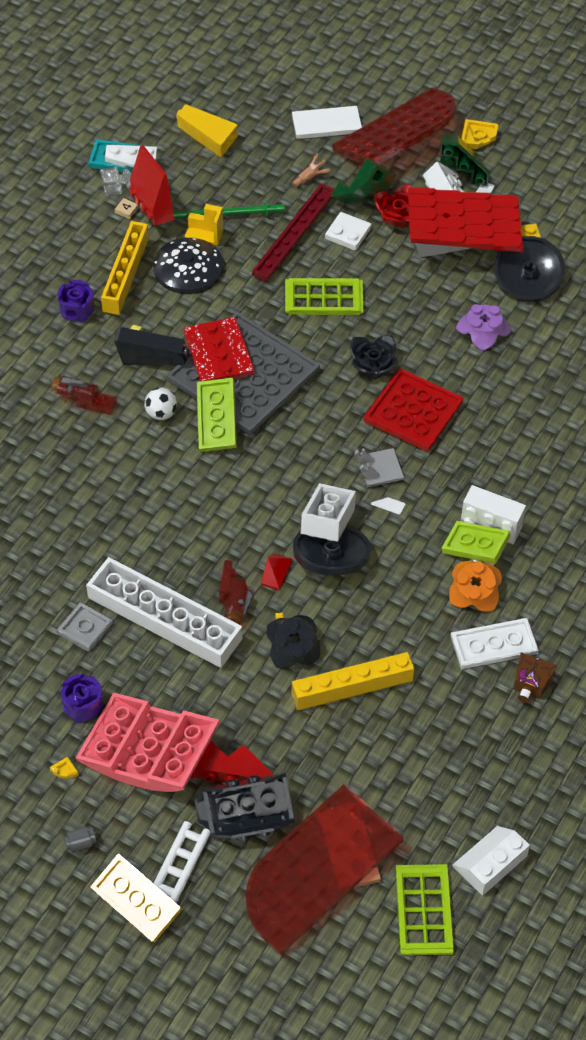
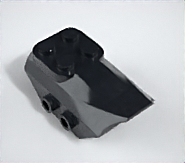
[194,773,295,840]

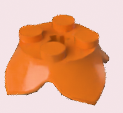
[449,561,502,612]

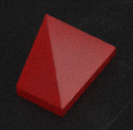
[261,553,293,591]

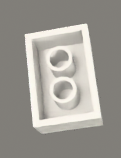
[301,483,356,541]
[461,485,526,544]

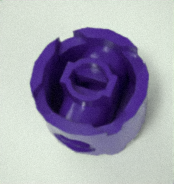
[57,280,95,322]
[61,674,103,723]

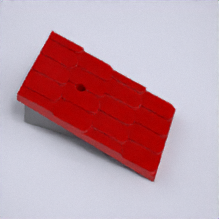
[408,187,524,258]

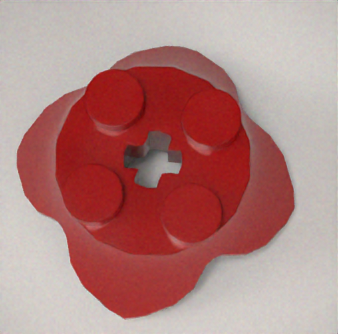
[374,183,412,228]

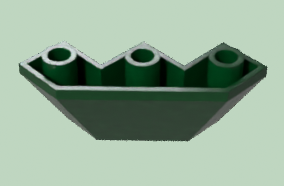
[440,134,490,186]
[331,158,397,204]

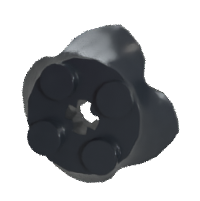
[350,335,398,380]
[266,615,320,668]

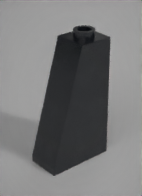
[114,327,190,365]

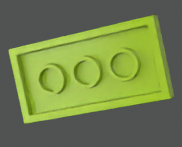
[197,378,237,452]

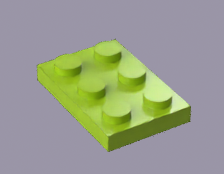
[442,521,511,564]

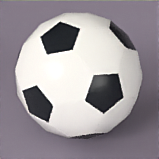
[144,387,177,420]

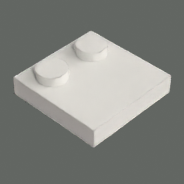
[325,212,371,251]

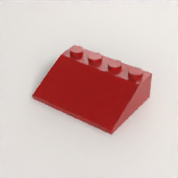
[129,145,174,226]

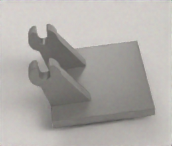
[355,448,404,487]

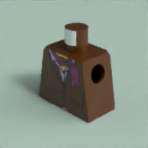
[513,652,557,703]

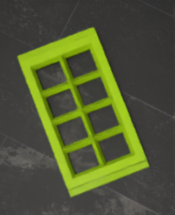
[285,278,363,315]
[396,864,453,955]

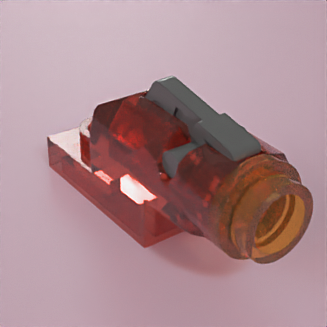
[51,376,117,415]
[219,560,252,625]

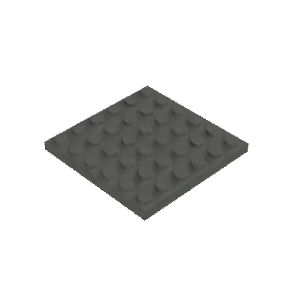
[166,312,320,435]

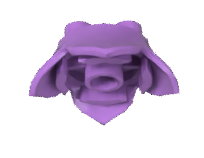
[456,304,511,351]

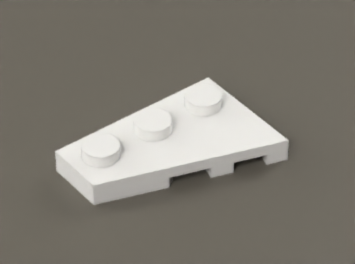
[105,145,157,167]

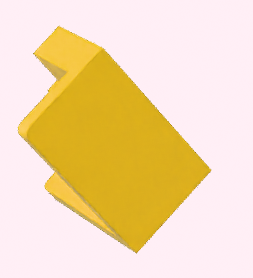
[185,204,223,246]

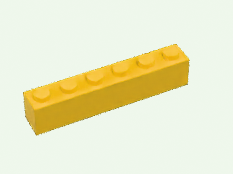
[101,221,149,315]
[291,652,414,711]

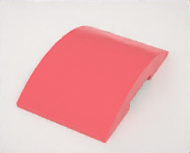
[76,693,220,792]

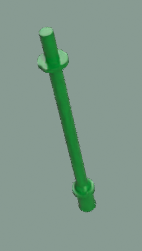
[148,201,285,223]

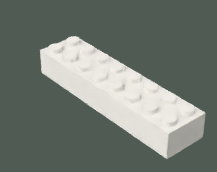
[86,557,242,668]

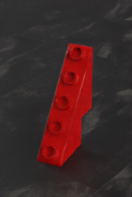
[190,741,274,783]

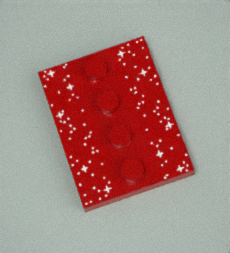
[183,317,254,382]

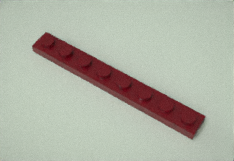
[252,183,334,282]

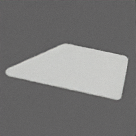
[371,497,405,514]

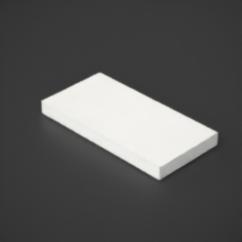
[292,106,362,139]
[451,618,539,669]

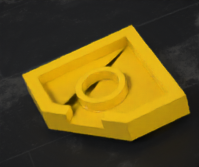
[462,119,498,149]

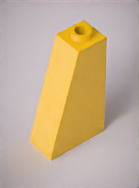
[176,104,238,157]

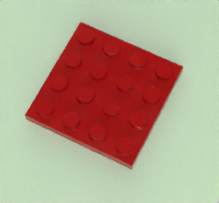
[363,368,464,452]

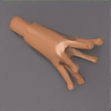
[292,153,330,187]

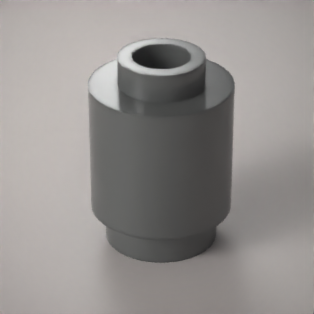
[64,826,97,853]

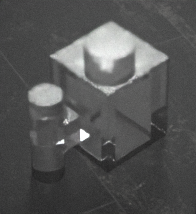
[100,167,131,196]

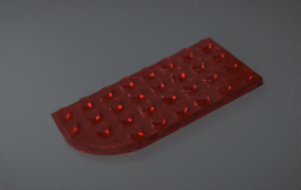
[332,87,457,165]
[246,784,404,956]

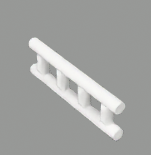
[153,821,210,903]

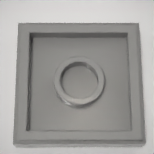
[57,602,113,652]

